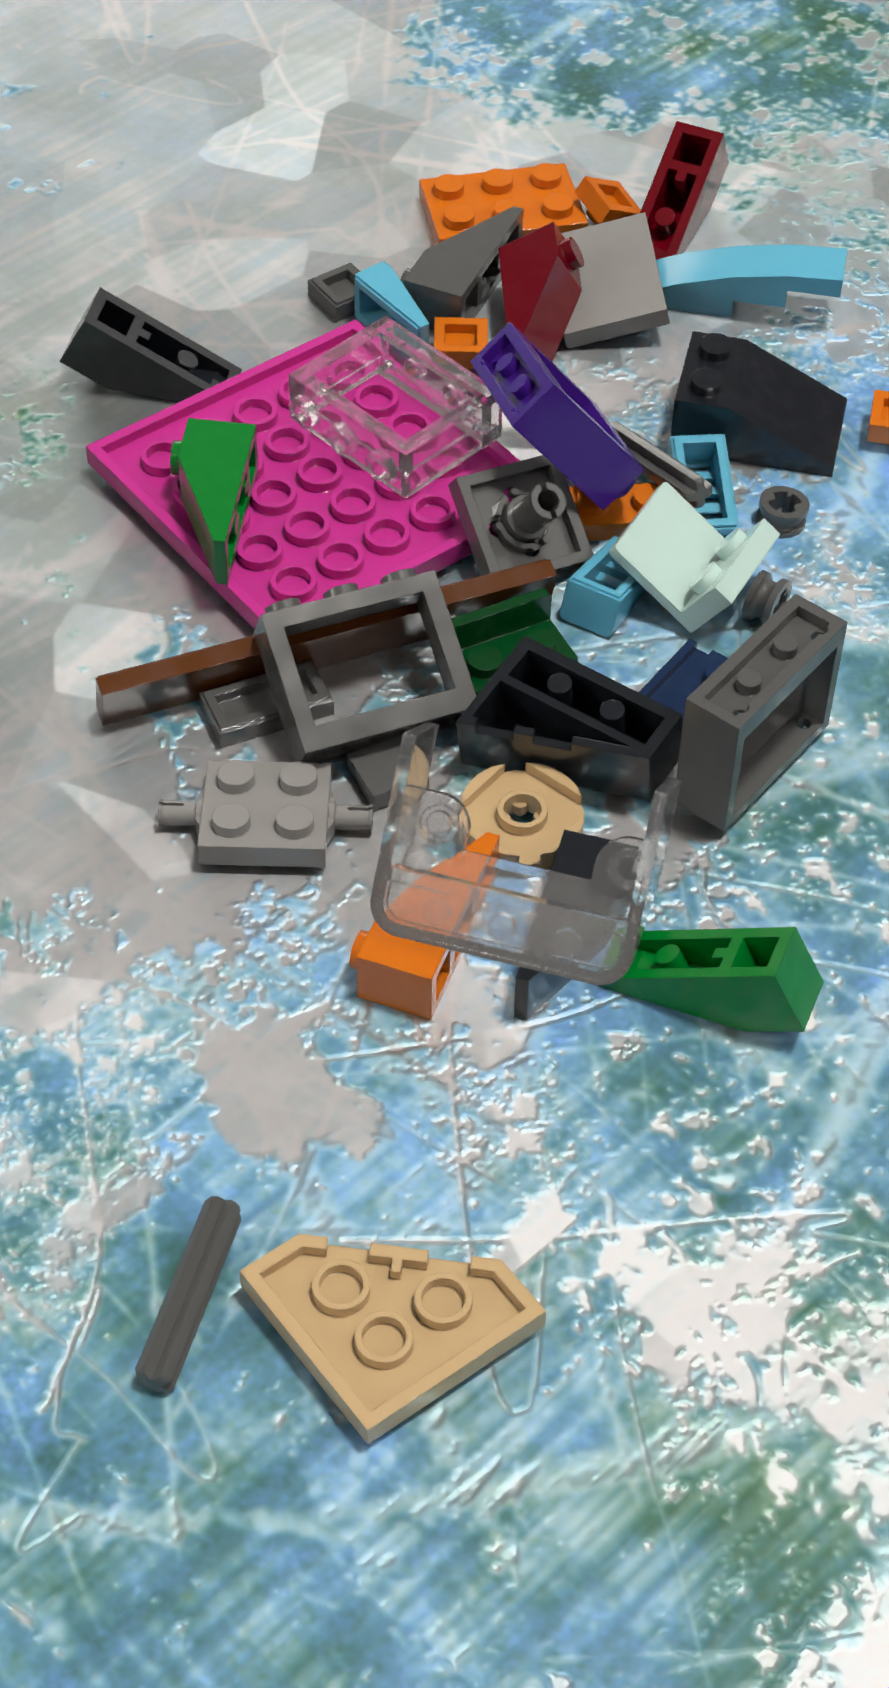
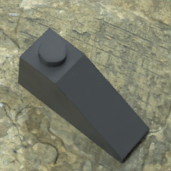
[400,206,523,331]

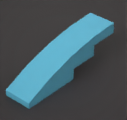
[656,244,848,318]

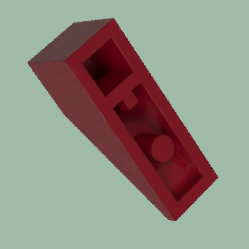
[640,121,729,259]
[498,221,584,361]

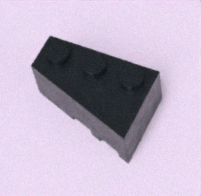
[456,636,682,801]

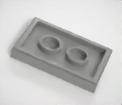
[562,212,670,349]

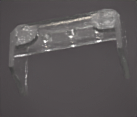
[370,722,682,985]

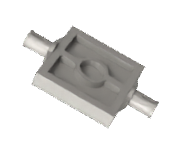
[158,760,373,868]

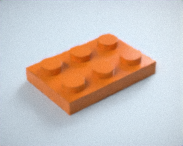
[419,163,588,245]

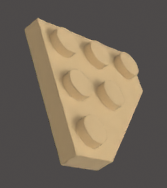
[239,1233,546,1444]

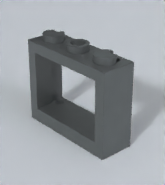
[254,568,477,763]
[673,594,848,831]

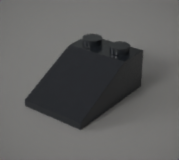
[671,331,847,477]

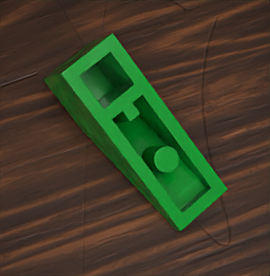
[170,418,258,585]
[599,927,824,1032]

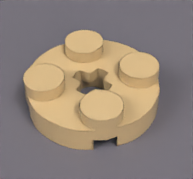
[459,762,585,881]

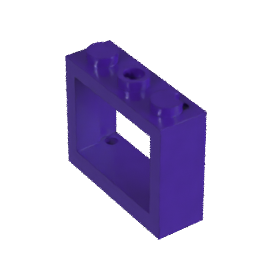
[470,322,644,510]

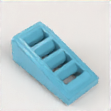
[354,261,429,370]
[666,434,739,535]
[560,536,646,637]

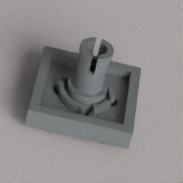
[448,455,593,576]

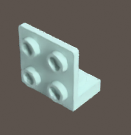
[609,482,780,633]

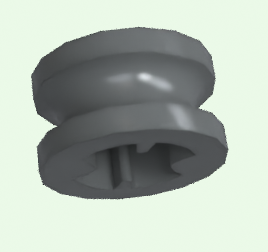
[755,486,810,539]
[742,570,792,625]

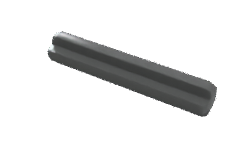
[610,421,713,509]
[135,1196,241,1393]

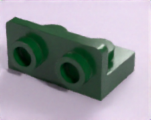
[451,588,578,695]

